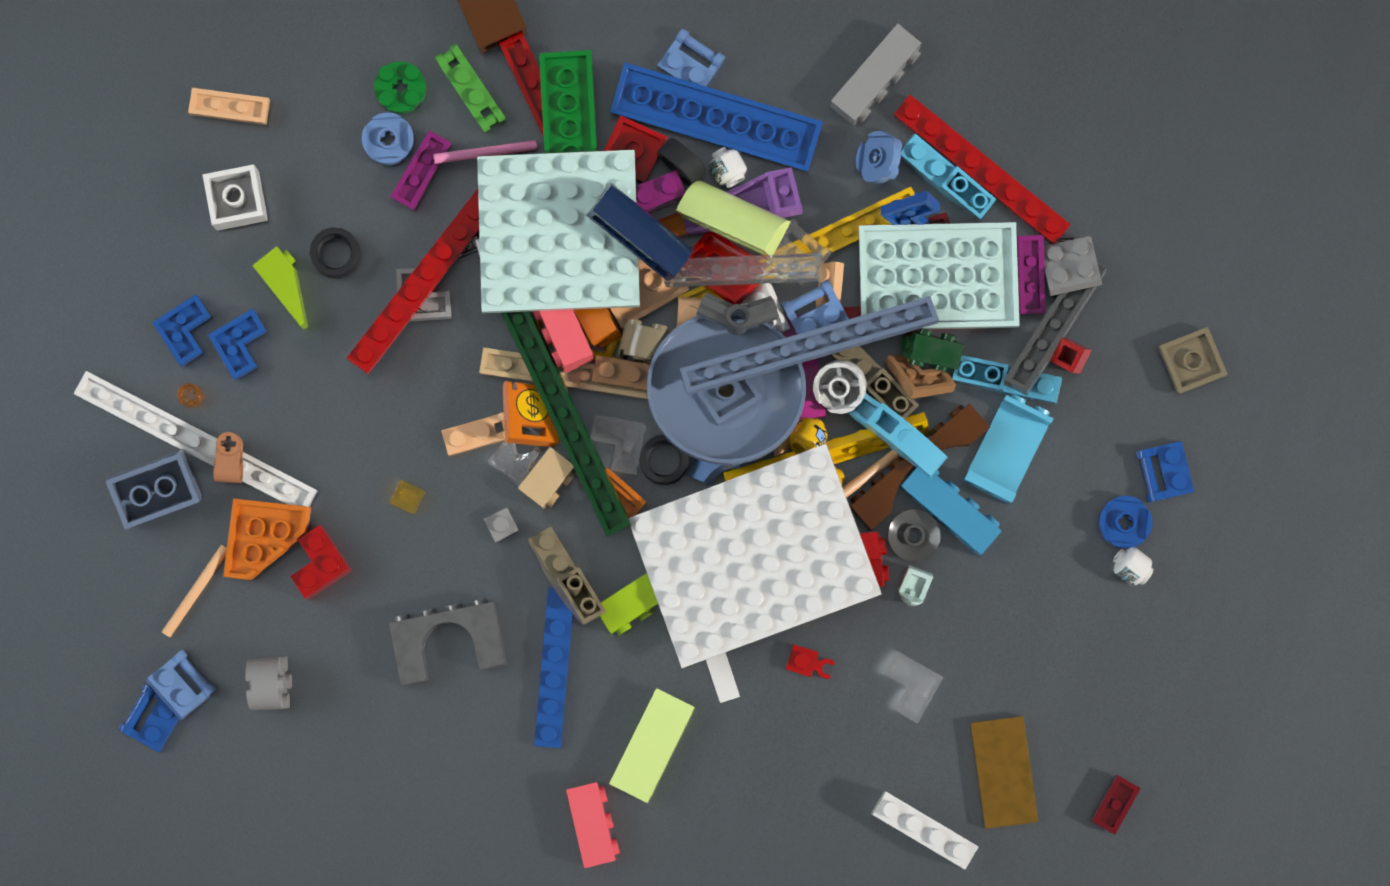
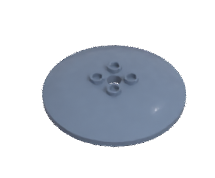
[647,316,806,465]

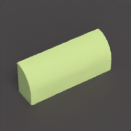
[676,180,791,258]
[609,688,695,803]

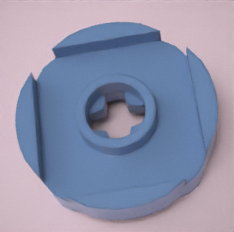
[362,113,414,165]
[856,131,902,184]

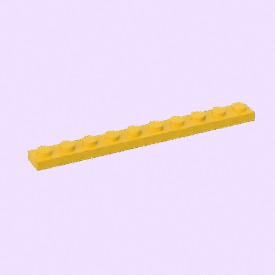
[677,187,915,301]

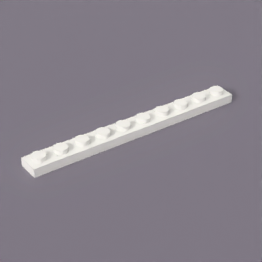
[74,371,317,507]

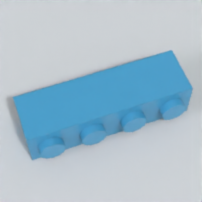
[899,468,1002,556]

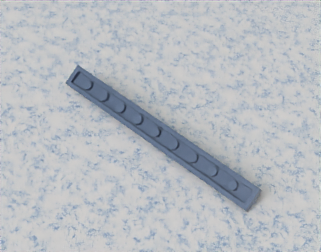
[679,296,939,396]

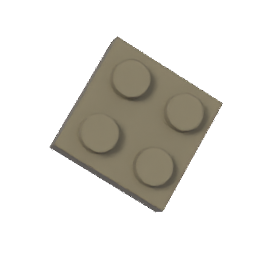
[1158,327,1228,395]

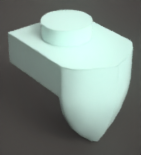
[898,565,933,606]

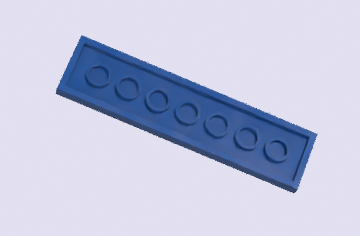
[610,62,823,172]

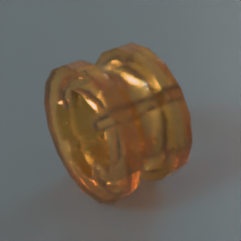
[177,383,203,408]

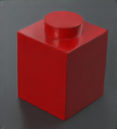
[1050,338,1092,373]

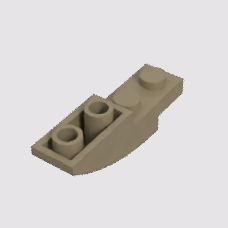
[830,346,919,419]
[528,527,606,625]

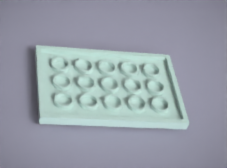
[859,222,1019,330]

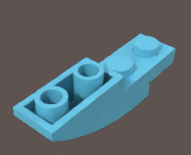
[901,134,996,220]
[952,355,1062,404]
[847,394,947,478]

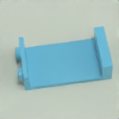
[962,394,1054,505]

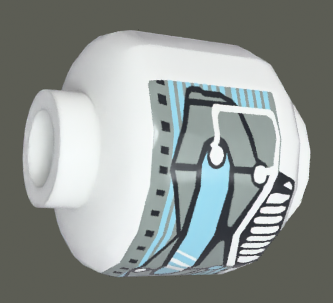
[709,147,747,188]
[1113,547,1154,586]

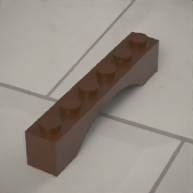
[850,403,990,531]

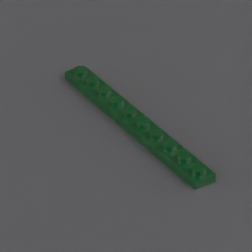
[501,311,631,537]

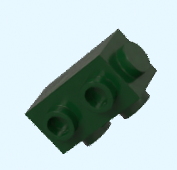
[901,328,965,372]

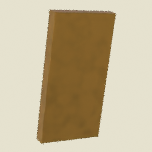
[970,716,1038,829]

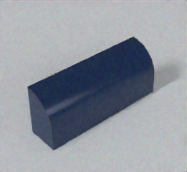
[586,183,693,282]

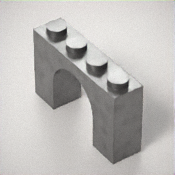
[389,598,507,686]

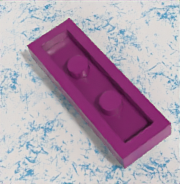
[390,130,452,211]
[1017,235,1046,314]

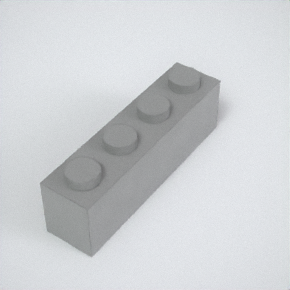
[830,23,921,126]

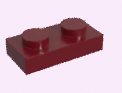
[1091,775,1141,835]

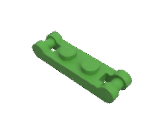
[434,43,506,133]

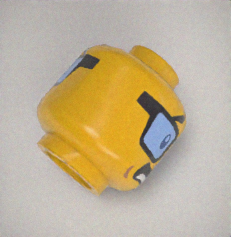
[789,417,828,454]

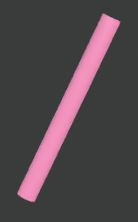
[433,140,537,164]

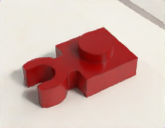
[785,644,835,679]

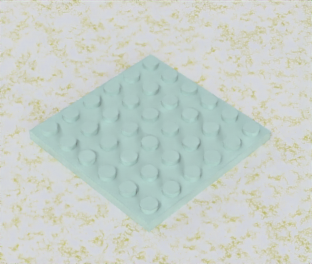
[477,150,640,313]

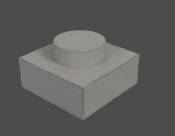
[484,508,519,543]

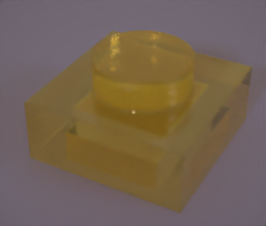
[389,480,425,515]

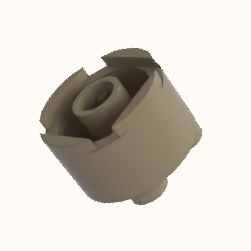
[617,319,672,364]

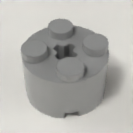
[245,656,292,710]

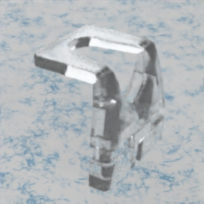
[488,427,547,487]

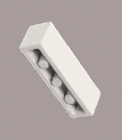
[871,791,979,869]

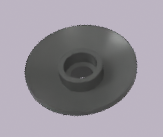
[888,509,941,562]

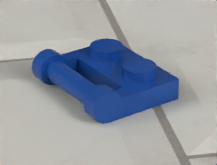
[1136,441,1195,503]
[118,683,179,752]

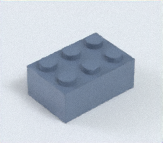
[105,449,202,530]

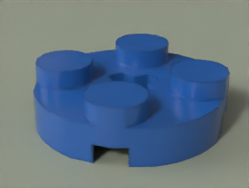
[1098,496,1152,549]

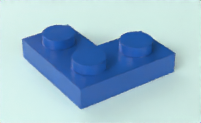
[881,191,940,225]
[152,294,211,367]
[208,309,267,380]

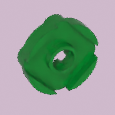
[374,61,427,114]

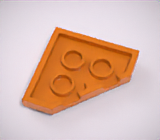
[223,499,311,580]

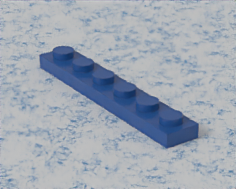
[534,588,573,748]

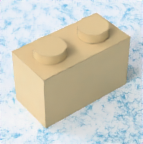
[518,447,576,509]

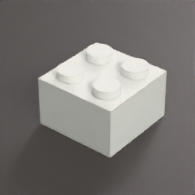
[202,164,268,231]

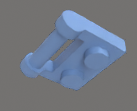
[657,28,726,86]
[781,279,849,334]
[146,650,218,720]

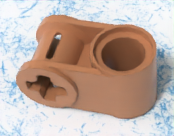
[213,432,243,483]

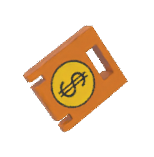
[503,381,559,447]

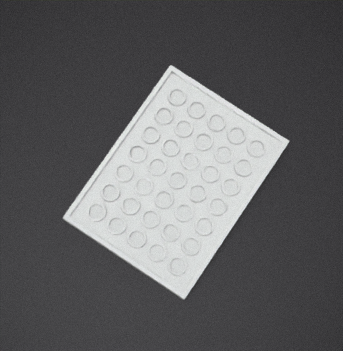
[629,444,882,668]

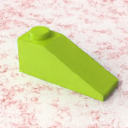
[252,246,308,329]

